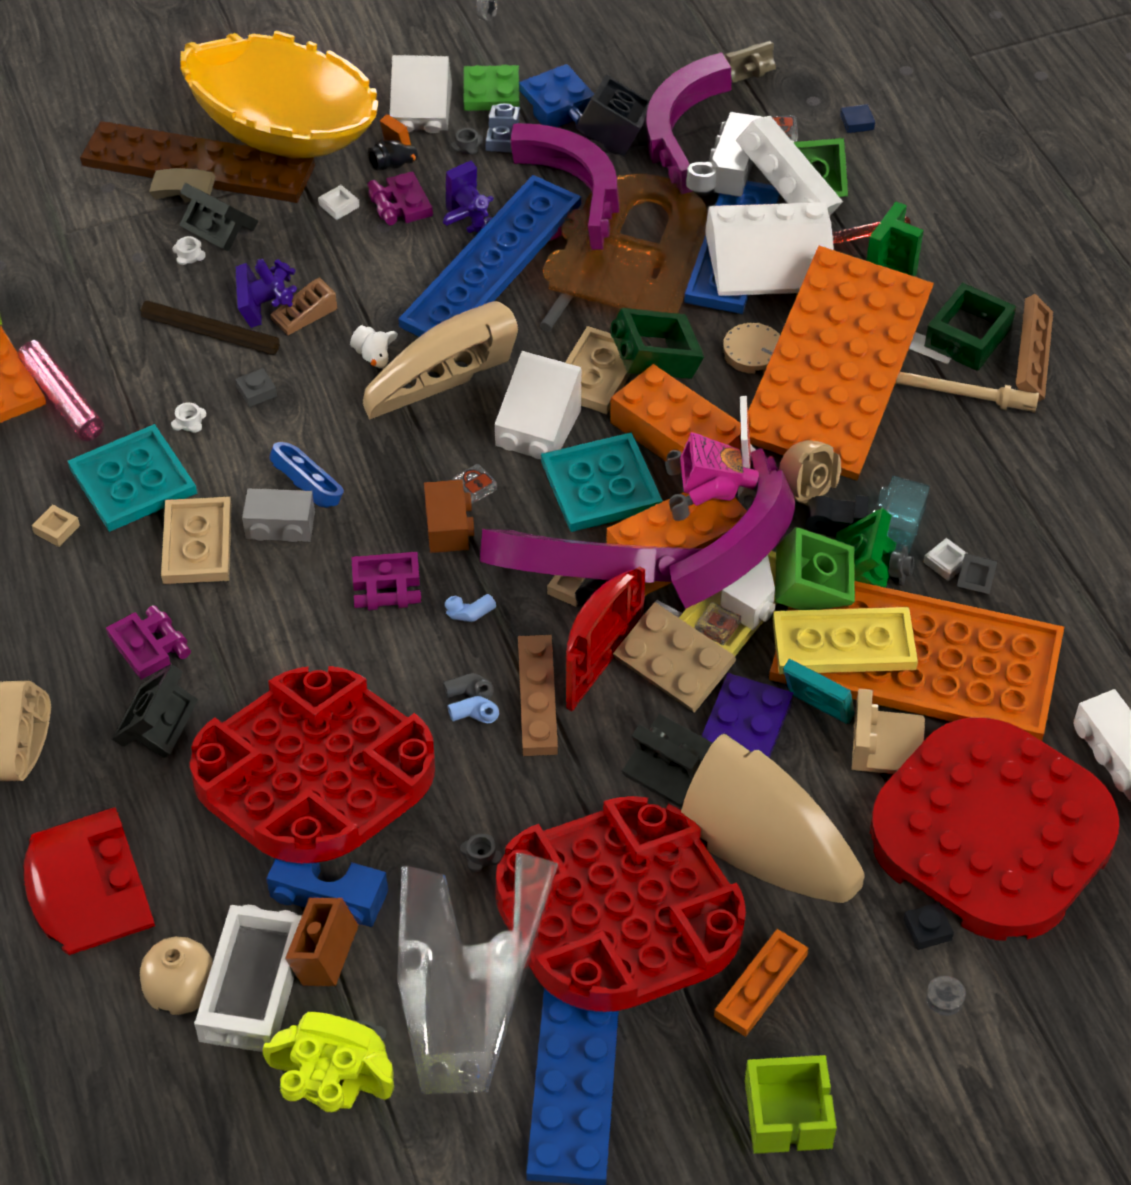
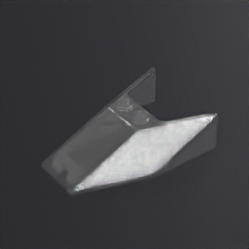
[397,853,558,1095]

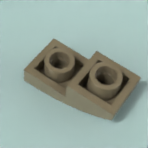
[149,168,216,202]

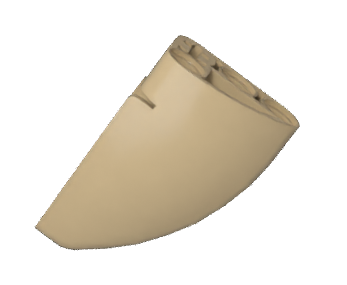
[363,301,518,419]
[681,734,864,903]

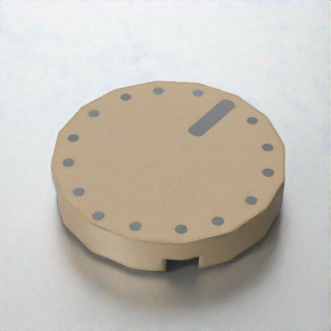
[723,323,780,374]

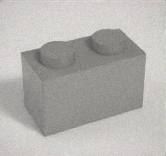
[242,488,315,542]

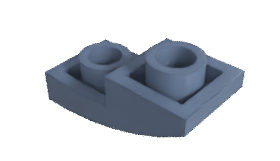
[486,103,520,152]

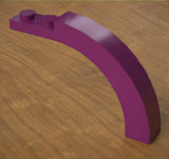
[646,52,731,194]
[510,124,620,250]
[669,448,795,609]
[480,529,702,583]

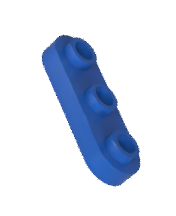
[269,442,344,508]

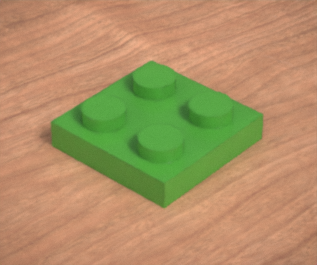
[464,65,520,111]

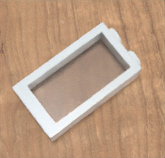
[194,905,302,1052]

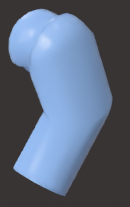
[445,594,496,622]
[447,696,499,723]

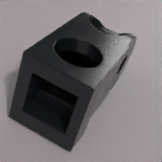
[805,495,869,537]

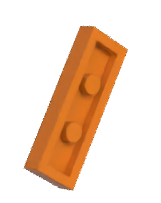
[714,929,809,1037]

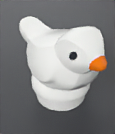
[350,325,397,368]

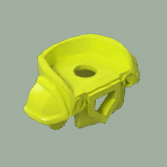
[263,1012,394,1112]

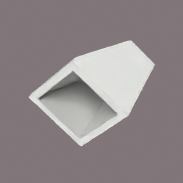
[390,55,452,133]
[495,351,581,459]

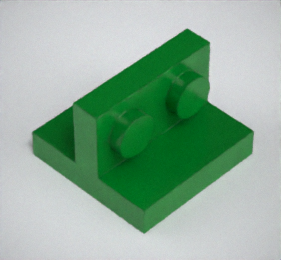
[866,201,924,277]
[835,508,896,588]

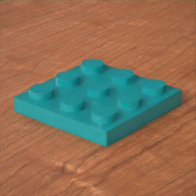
[67,424,197,532]
[541,432,663,532]

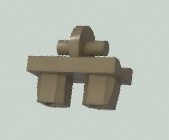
[724,41,776,83]

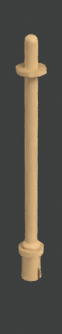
[896,372,1039,413]

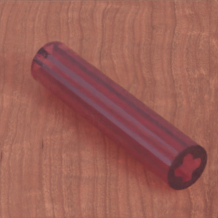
[18,341,104,441]

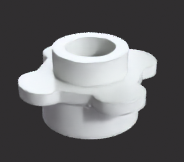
[173,236,206,265]
[171,402,206,433]

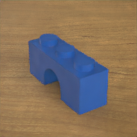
[266,859,388,927]

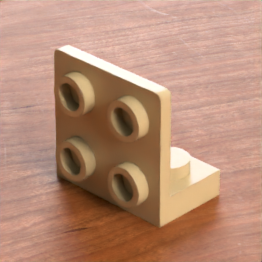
[851,688,925,774]

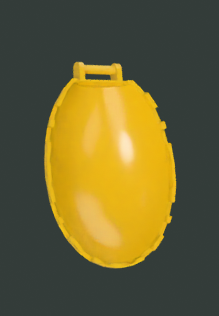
[181,31,379,158]

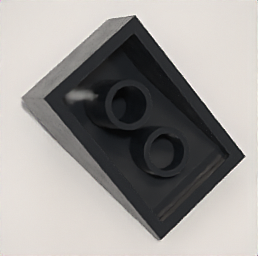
[575,74,650,157]

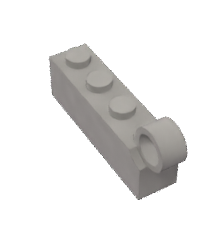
[686,112,763,197]

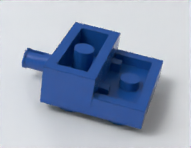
[519,64,594,127]

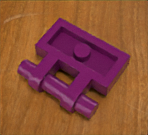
[367,171,433,225]
[351,552,421,611]
[106,605,191,680]

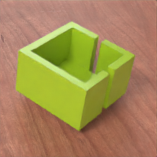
[745,1055,837,1154]

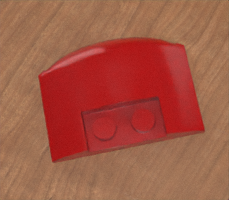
[566,566,646,711]
[24,807,155,955]

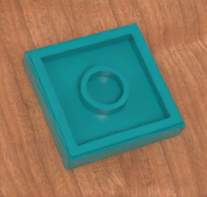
[783,658,855,724]

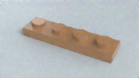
[1016,294,1053,402]
[518,635,558,756]

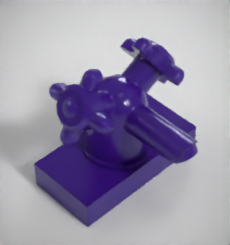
[443,160,494,233]
[236,258,297,328]

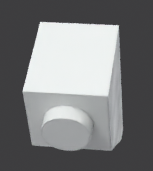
[720,555,776,630]

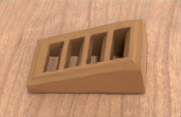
[270,277,337,336]

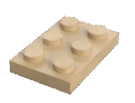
[565,326,631,414]
[161,497,232,584]
[613,602,736,713]

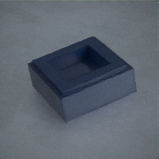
[840,104,875,133]

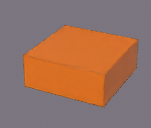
[379,114,412,146]

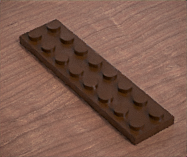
[80,121,315,203]

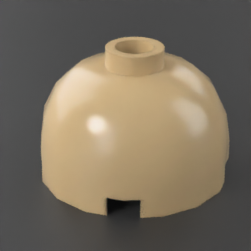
[779,440,841,506]
[140,936,213,1015]

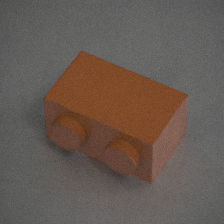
[424,479,475,553]
[285,898,359,986]

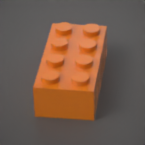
[610,364,742,461]
[607,492,747,595]

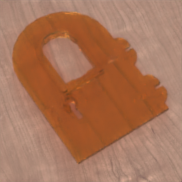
[542,174,708,314]

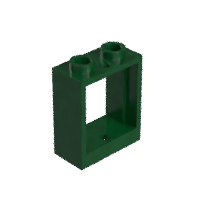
[924,282,1017,371]
[610,308,704,379]

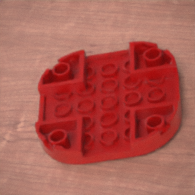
[189,666,435,863]
[870,717,1119,941]
[495,796,746,1012]

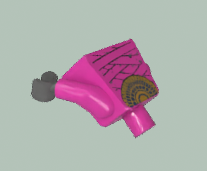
[665,432,759,521]

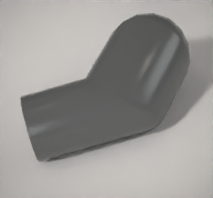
[443,673,494,699]

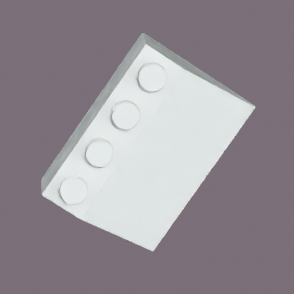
[705,202,834,296]

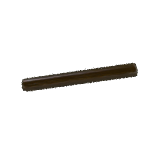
[140,300,280,355]

